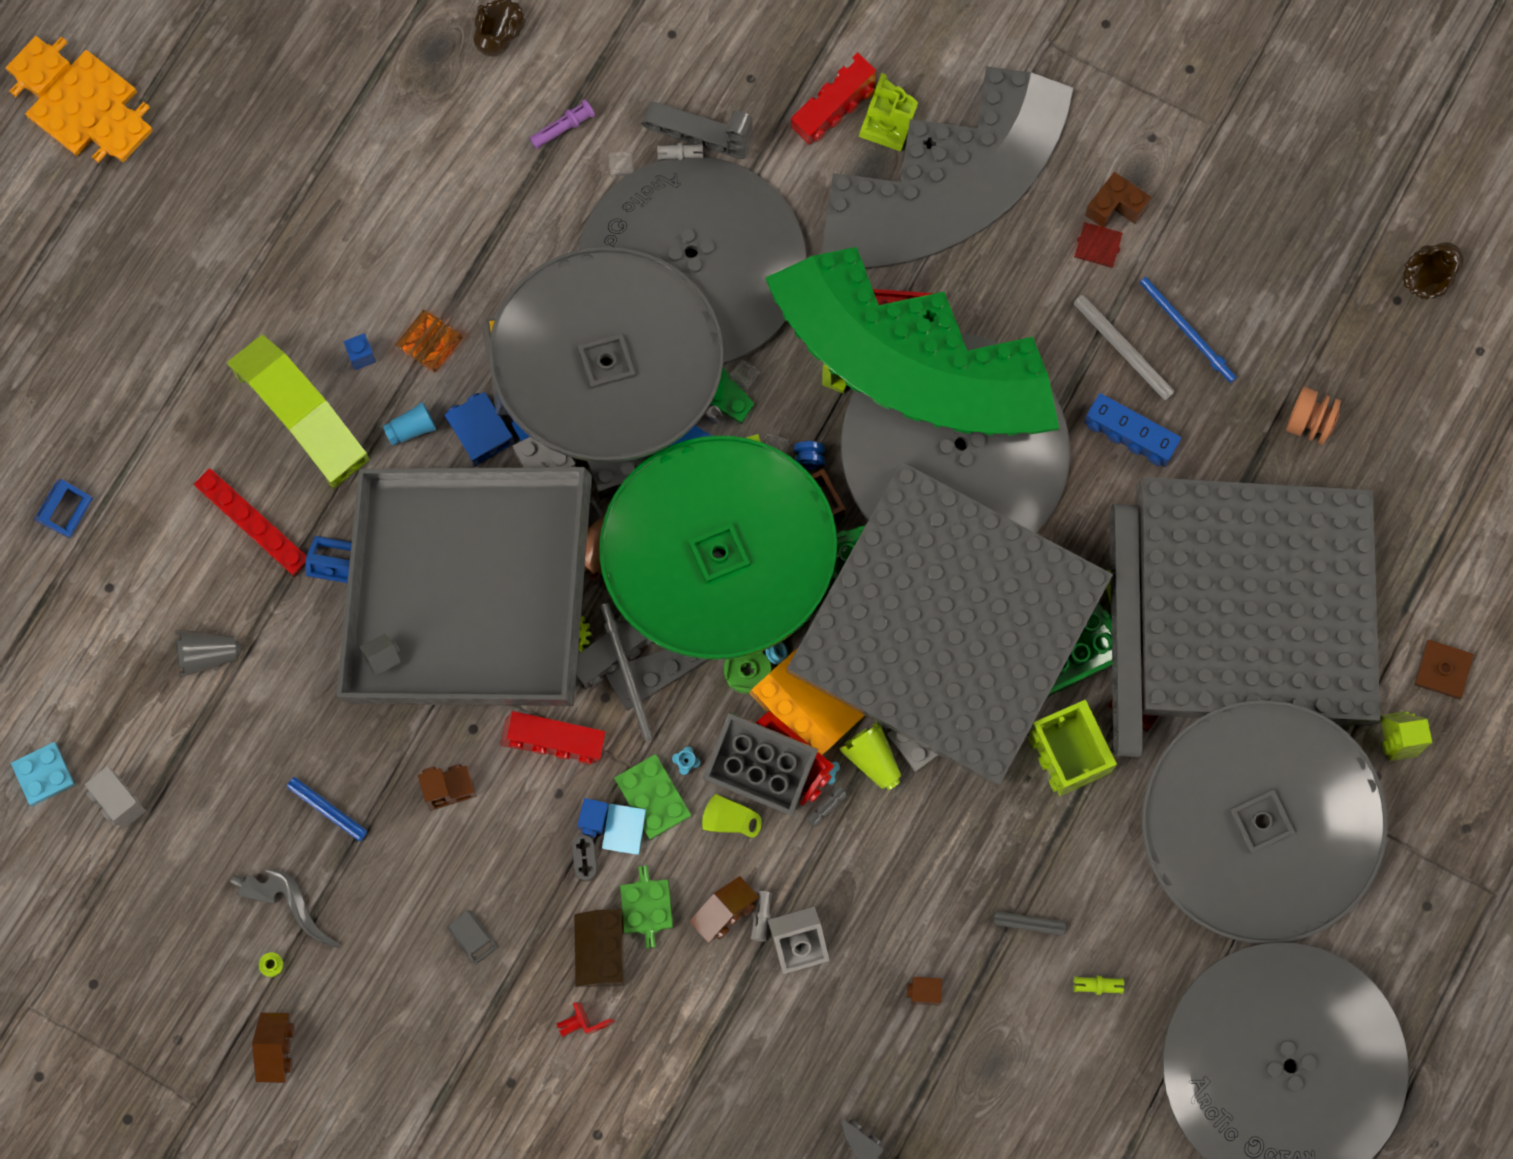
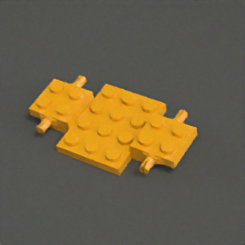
[5,36,153,163]

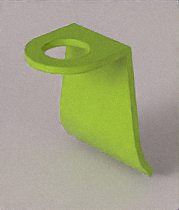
[702,794,762,838]

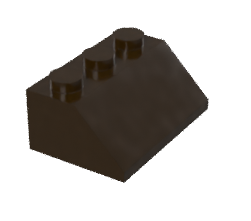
[574,909,624,987]

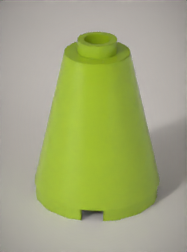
[839,722,901,790]

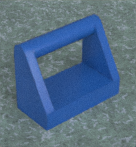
[34,479,93,538]
[306,536,352,583]

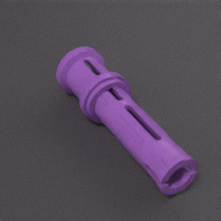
[529,99,595,149]

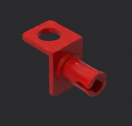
[557,1002,615,1037]

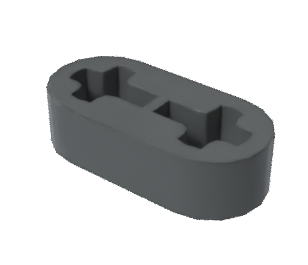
[572,835,597,882]

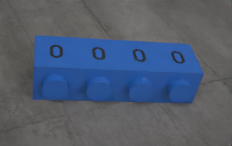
[1084,393,1182,467]

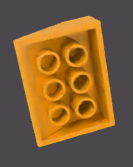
[749,648,865,755]

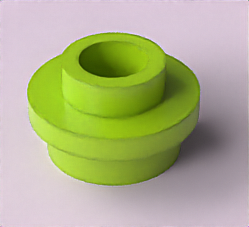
[259,952,283,977]

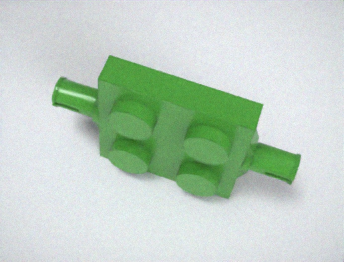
[620,866,674,949]

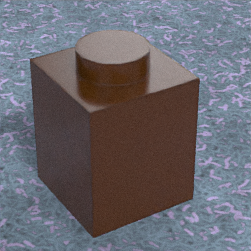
[907,977,942,1006]

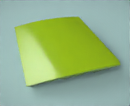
[858,73,918,152]

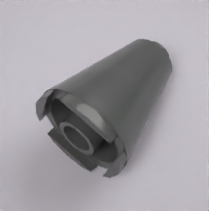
[175,629,240,677]

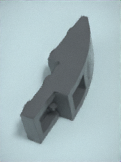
[841,1119,887,1159]

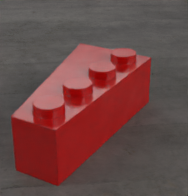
[791,52,876,145]
[500,711,605,765]

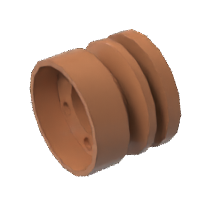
[1285,386,1341,445]

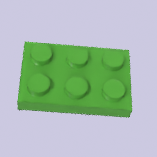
[614,754,691,840]

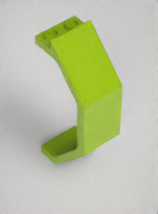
[226,334,370,489]

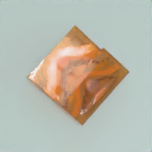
[396,309,463,373]

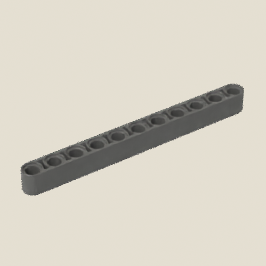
[1110,504,1143,757]

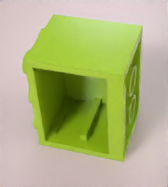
[1028,699,1117,796]

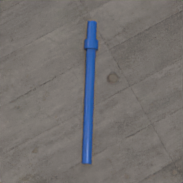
[1140,277,1237,383]

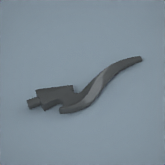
[230,870,340,948]

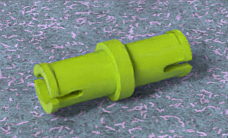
[1073,975,1124,995]

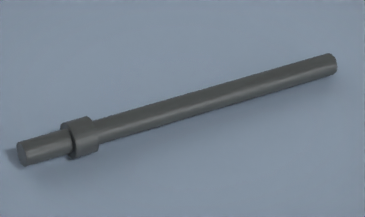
[600,602,653,741]

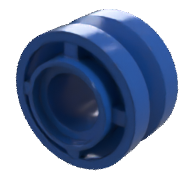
[793,441,826,470]

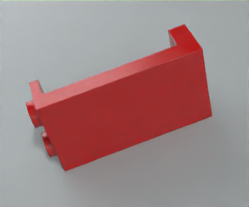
[756,711,835,806]

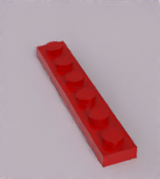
[193,468,307,577]

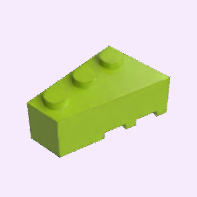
[1380,711,1433,761]

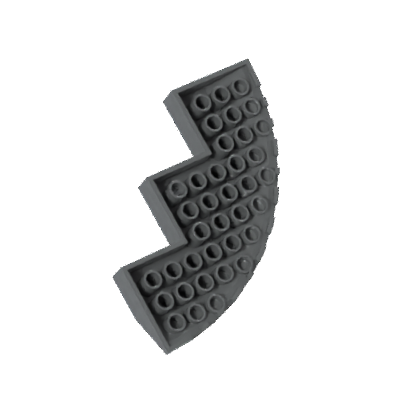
[821,66,1074,269]

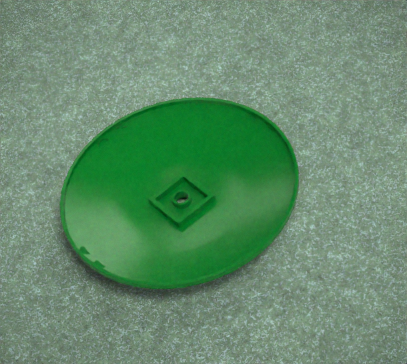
[599,436,837,660]

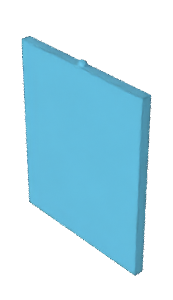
[602,804,646,855]

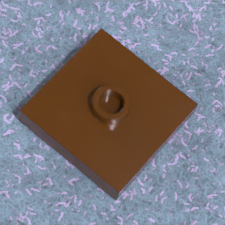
[1414,640,1474,700]

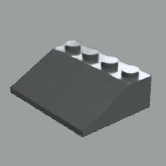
[703,712,818,816]

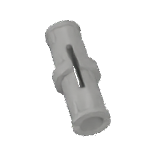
[657,143,703,160]
[751,891,772,942]

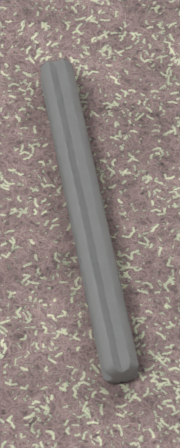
[1074,295,1174,400]

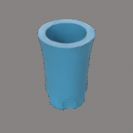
[383,401,437,446]

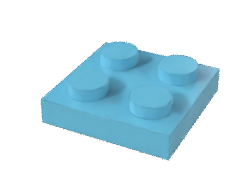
[11,742,75,806]

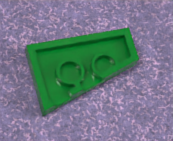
[710,367,754,425]

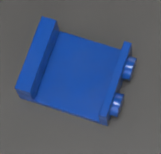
[445,392,514,467]

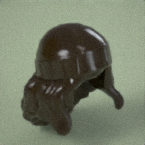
[473,0,526,57]
[1403,242,1464,299]

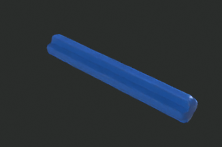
[287,777,367,841]

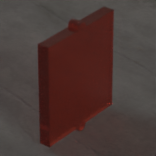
[1074,222,1123,268]

